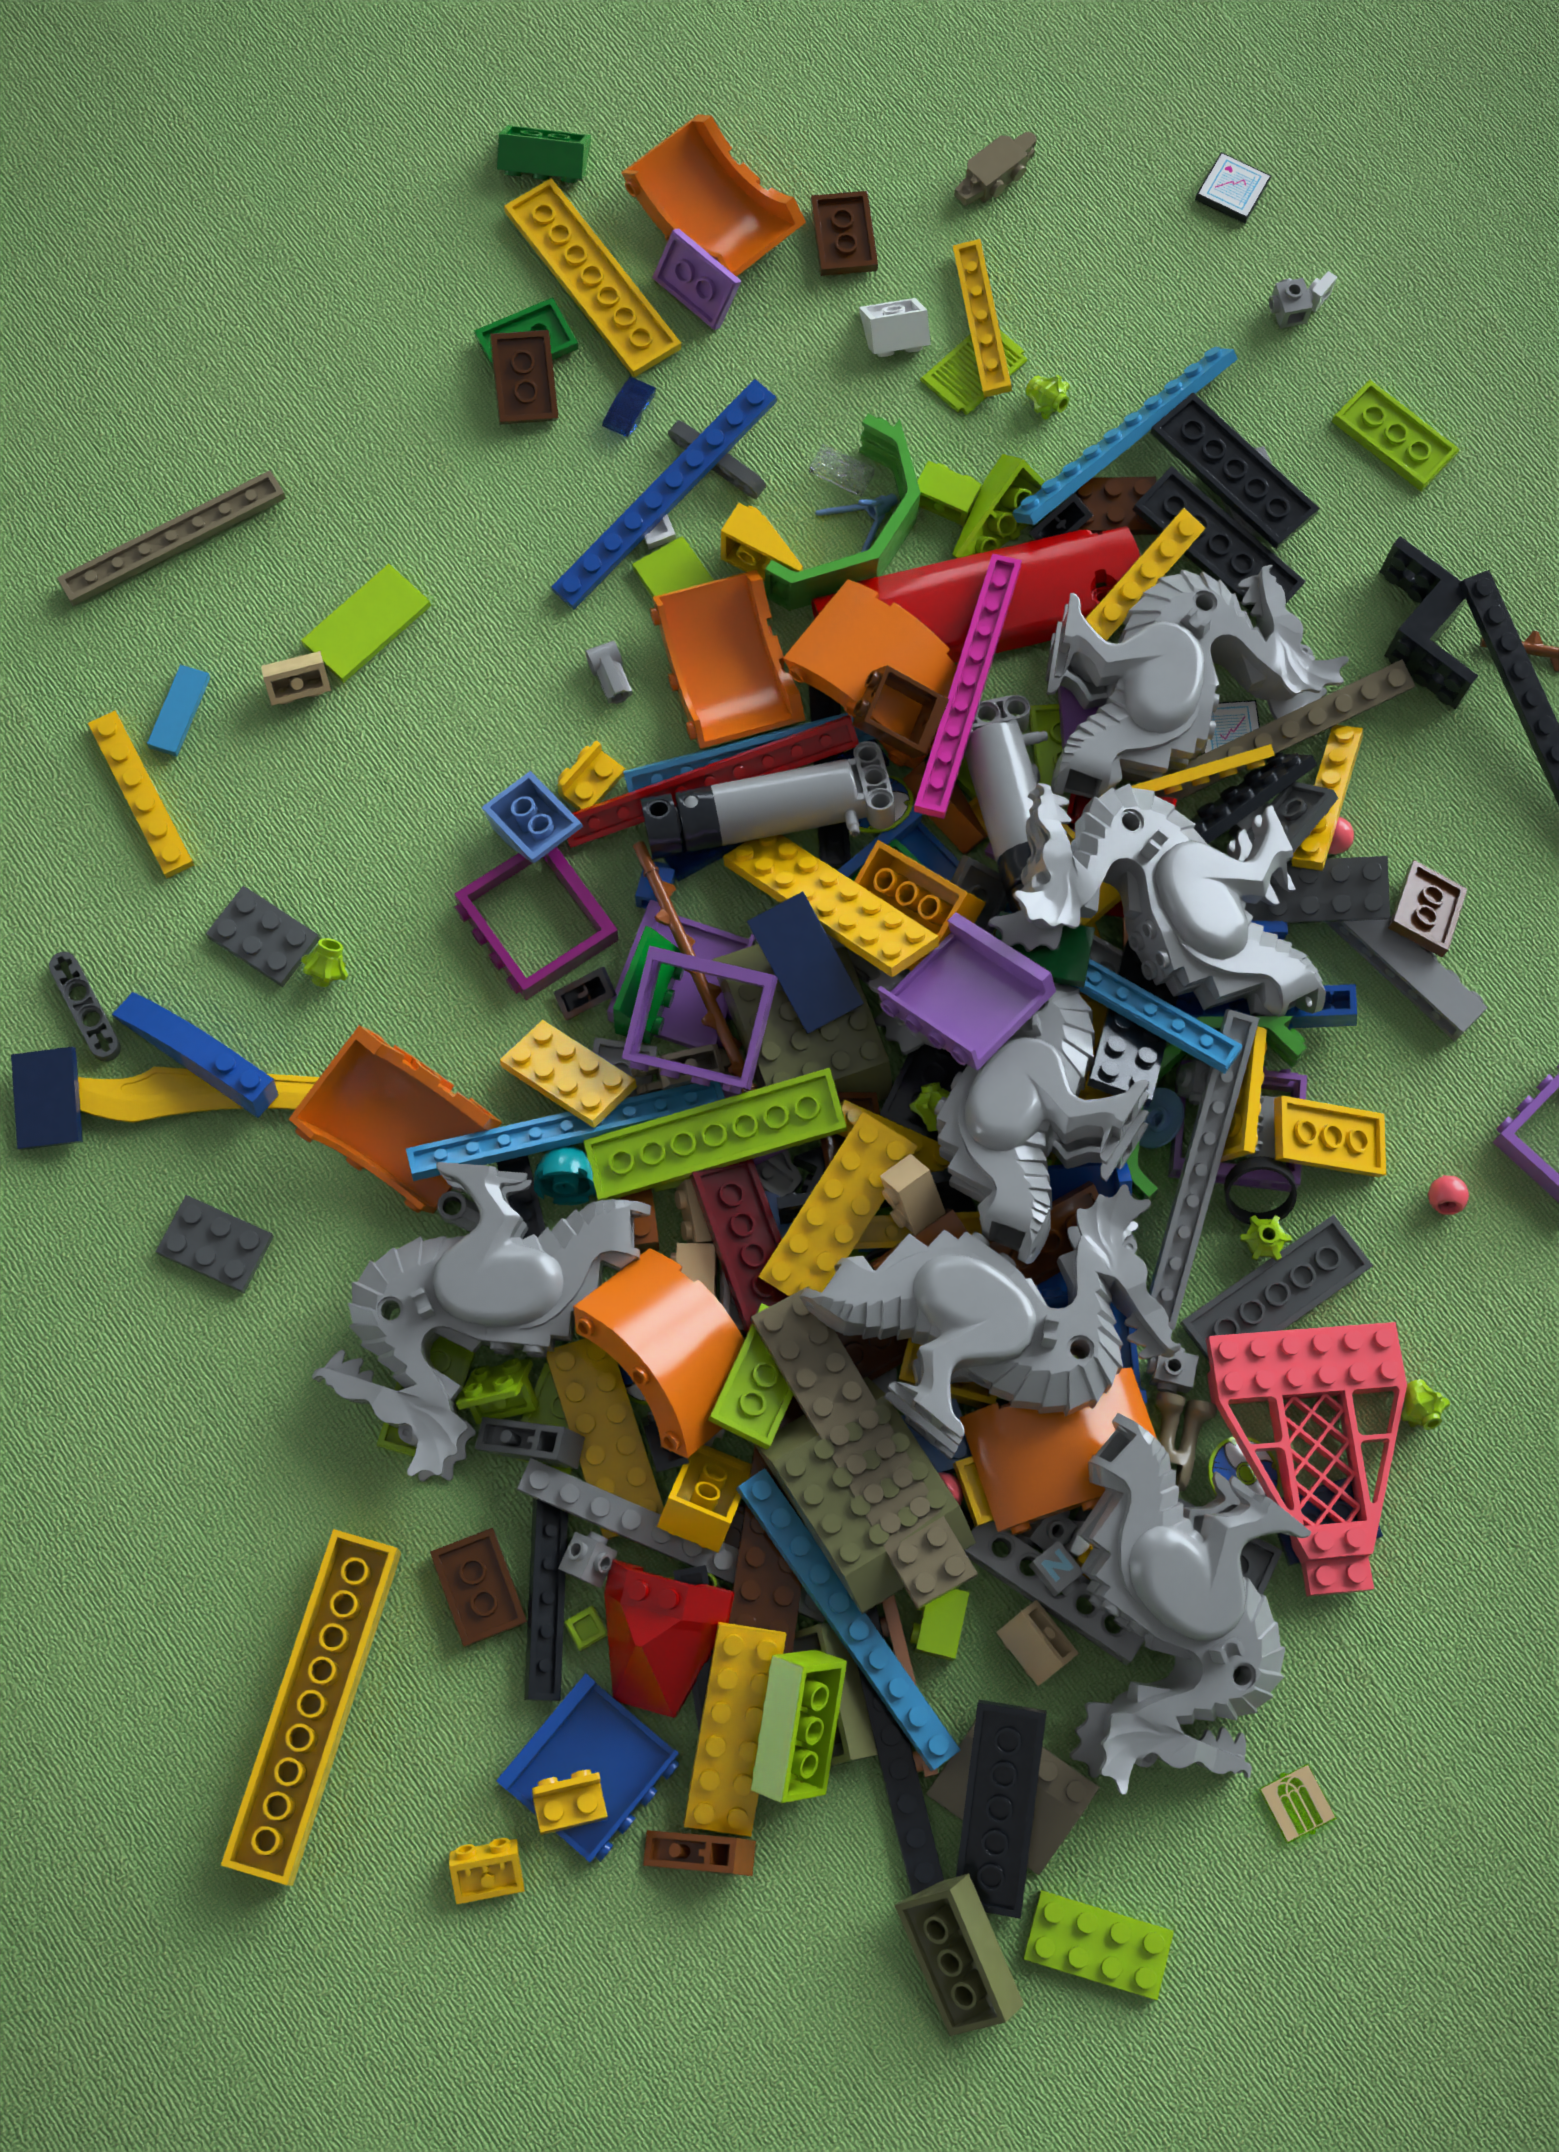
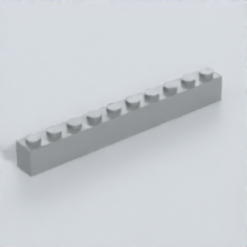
[1229,803,1488,1041]

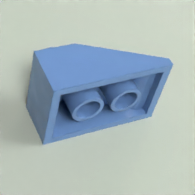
[481,771,583,864]

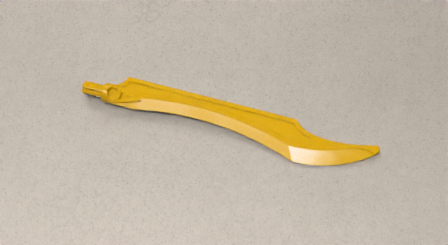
[78,1066,319,1123]

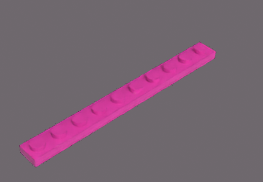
[914,554,1022,819]

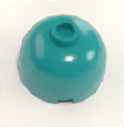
[534,1146,596,1206]

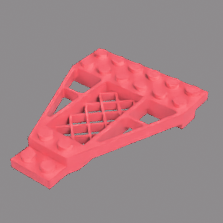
[1206,1322,1407,1597]

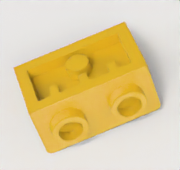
[557,741,626,811]
[532,1770,608,1835]
[449,1838,525,1905]

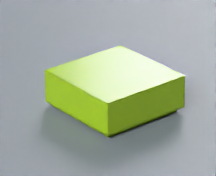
[564,1605,608,1652]

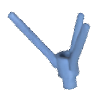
[815,493,898,552]

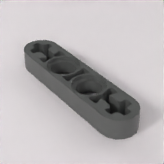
[668,420,766,499]
[49,952,121,1062]

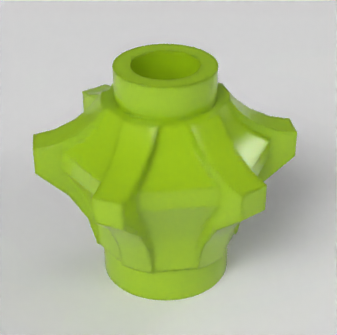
[1025,375,1070,420]
[301,938,348,987]
[909,1082,950,1131]
[1240,1215,1291,1261]
[1401,1379,1450,1430]

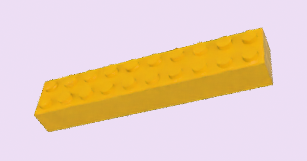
[221,1529,401,1886]

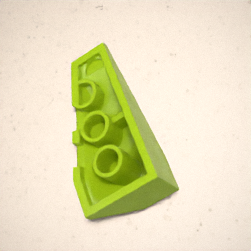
[952,454,1045,559]

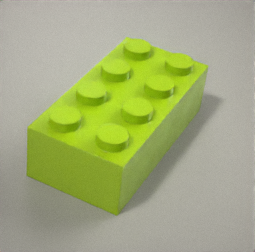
[751,1650,847,1803]

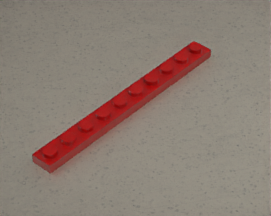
[567,715,859,848]

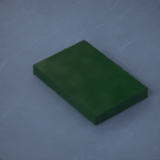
[995,911,1095,988]

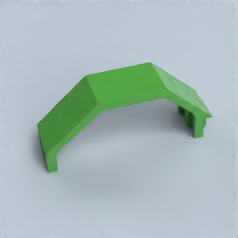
[765,413,921,611]
[1127,1016,1307,1202]

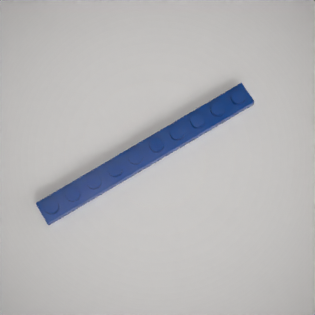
[551,379,777,610]

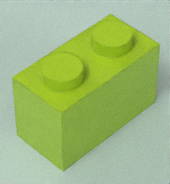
[917,460,982,526]
[910,1589,969,1661]

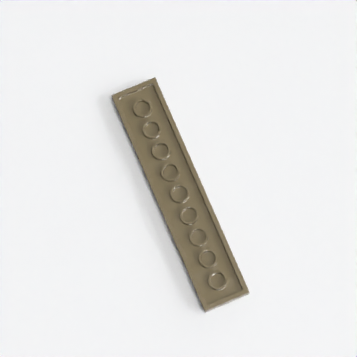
[751,1286,978,1609]

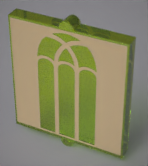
[1259,1764,1337,1844]

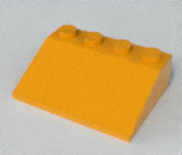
[854,840,986,971]

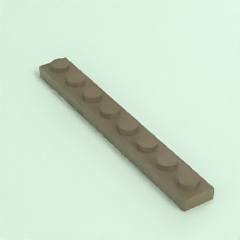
[57,470,286,606]

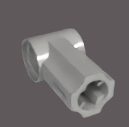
[585,640,632,704]
[437,1191,480,1232]

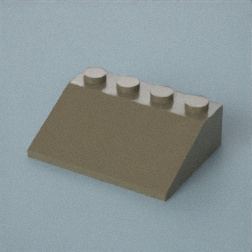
[926,1721,1099,1875]

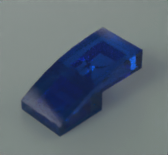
[602,377,656,437]

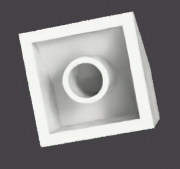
[859,298,931,357]

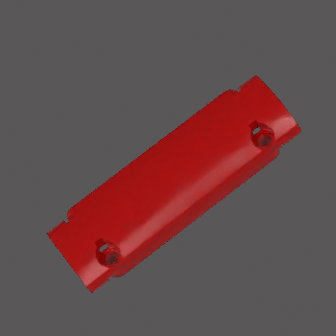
[811,526,1141,663]

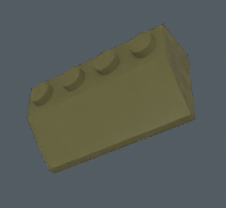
[792,1623,878,1767]
[895,1873,1024,2036]

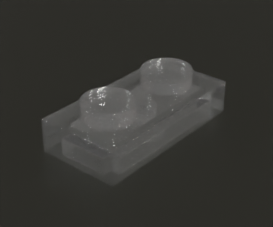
[809,443,875,497]

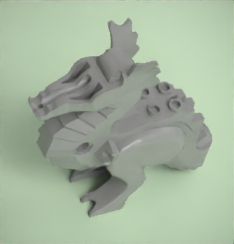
[1045,565,1349,798]
[988,783,1326,1017]
[868,970,1149,1264]
[312,1162,651,1482]
[799,1184,1181,1460]
[1070,1413,1312,1795]

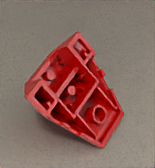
[604,1559,735,1718]

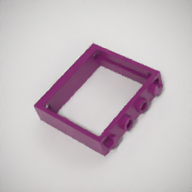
[454,847,619,1000]

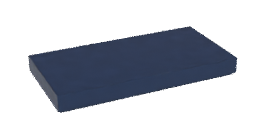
[747,891,864,1035]

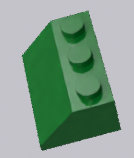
[497,125,591,183]
[613,926,685,1044]

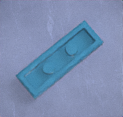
[147,664,210,757]

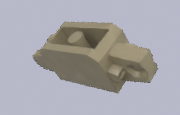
[954,131,1037,206]
[631,1044,745,1096]

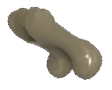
[1156,1392,1217,1491]

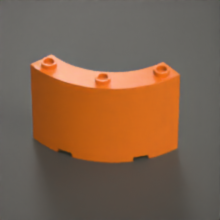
[621,114,806,277]
[650,570,806,749]
[783,579,958,769]
[288,1025,502,1214]
[573,1248,744,1458]
[959,1368,1157,1535]

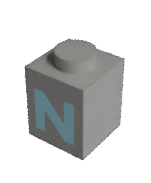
[1029,1540,1083,1597]

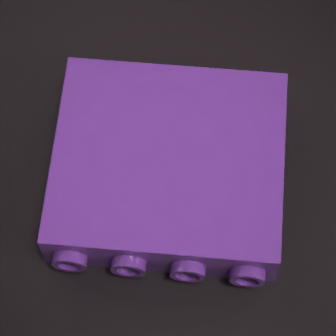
[607,900,756,1049]
[877,912,1056,1071]

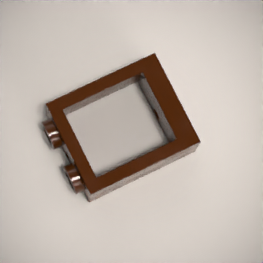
[852,665,949,759]

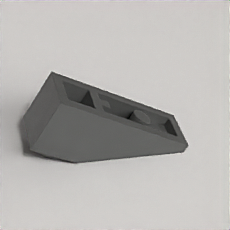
[475,1417,585,1469]

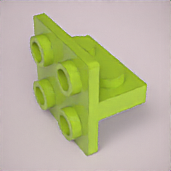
[456,1358,539,1424]

